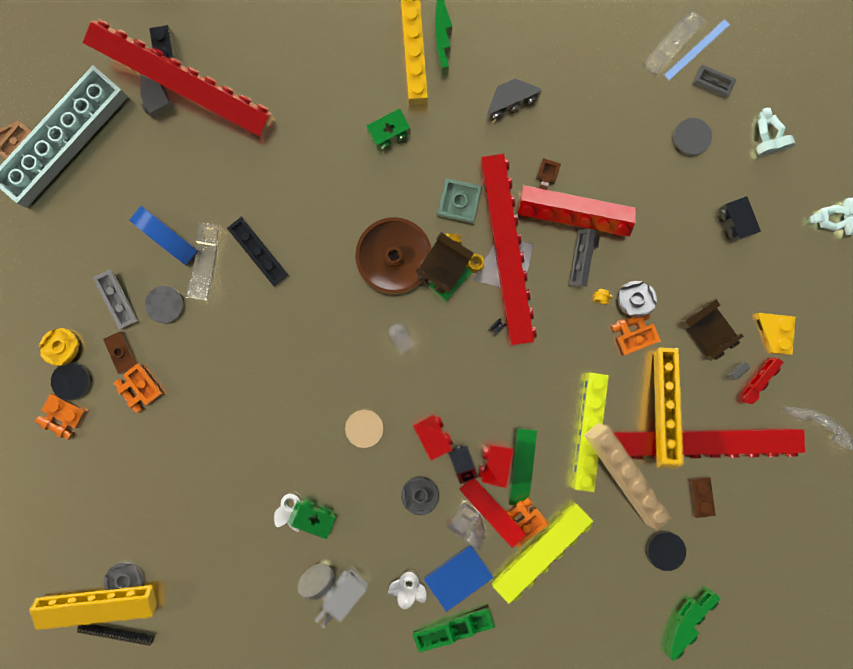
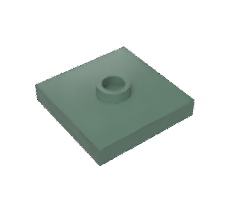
[437,178,483,224]

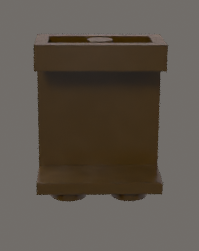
[416,232,474,295]
[680,299,744,360]

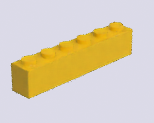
[401,0,428,106]
[654,348,683,469]
[29,585,157,630]

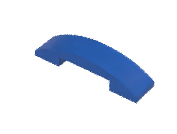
[129,206,198,266]

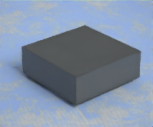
[726,362,750,380]

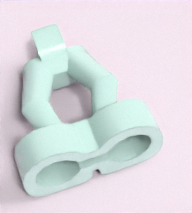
[756,108,795,156]
[810,198,853,235]

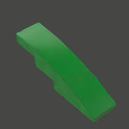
[435,0,453,74]
[509,428,537,505]
[412,607,495,653]

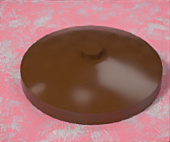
[355,217,432,294]

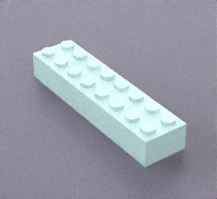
[0,65,128,208]

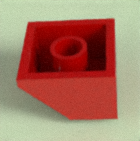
[413,414,453,461]
[478,443,514,489]

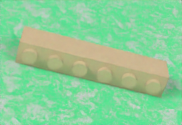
[584,423,671,530]

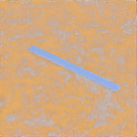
[665,19,730,80]

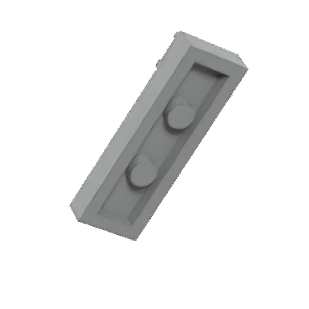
[92,269,138,329]

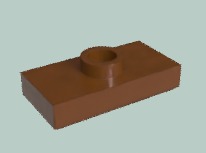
[103,331,136,374]

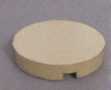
[345,409,384,448]

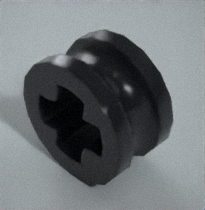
[488,318,507,336]

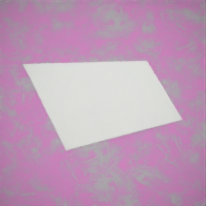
[473,241,534,287]

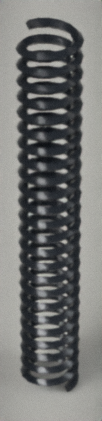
[77,624,154,646]

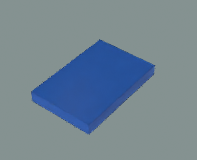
[424,545,494,612]

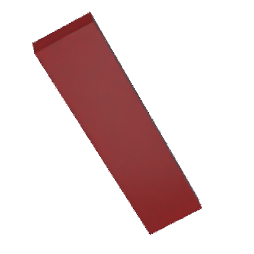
[459,479,527,548]

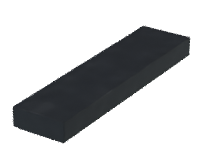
[227,216,289,287]

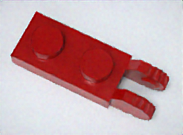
[740,357,784,404]

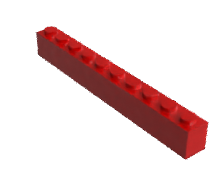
[82,19,272,136]
[480,153,537,346]
[613,429,805,460]

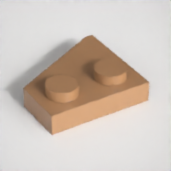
[0,120,32,159]

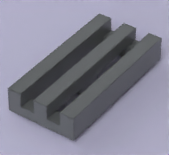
[693,65,736,98]

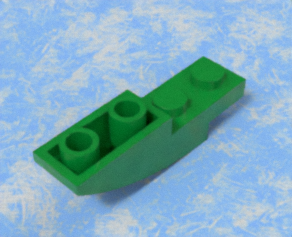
[665,589,721,662]

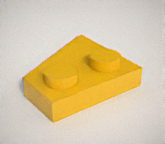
[756,313,796,355]

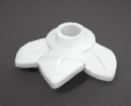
[274,494,303,532]
[388,572,427,609]

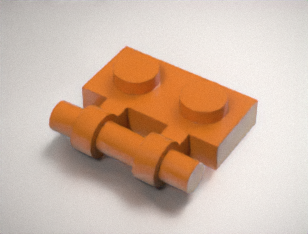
[612,315,661,355]
[113,363,163,414]
[35,394,86,440]
[506,498,549,548]

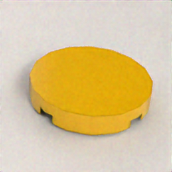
[39,328,79,366]

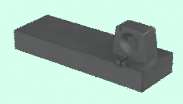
[569,229,600,287]

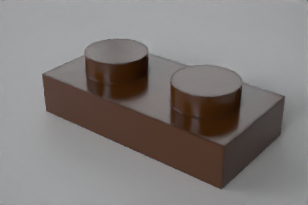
[689,477,716,518]

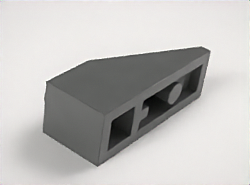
[140,74,174,119]

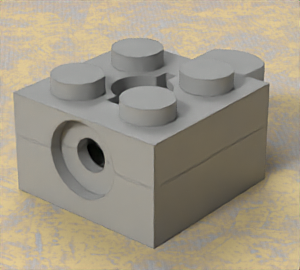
[314,568,368,628]

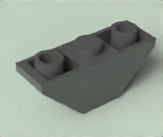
[487,78,542,119]

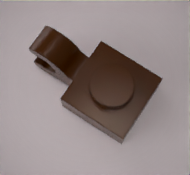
[537,158,561,190]

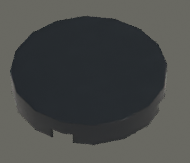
[51,362,91,400]
[647,531,686,571]

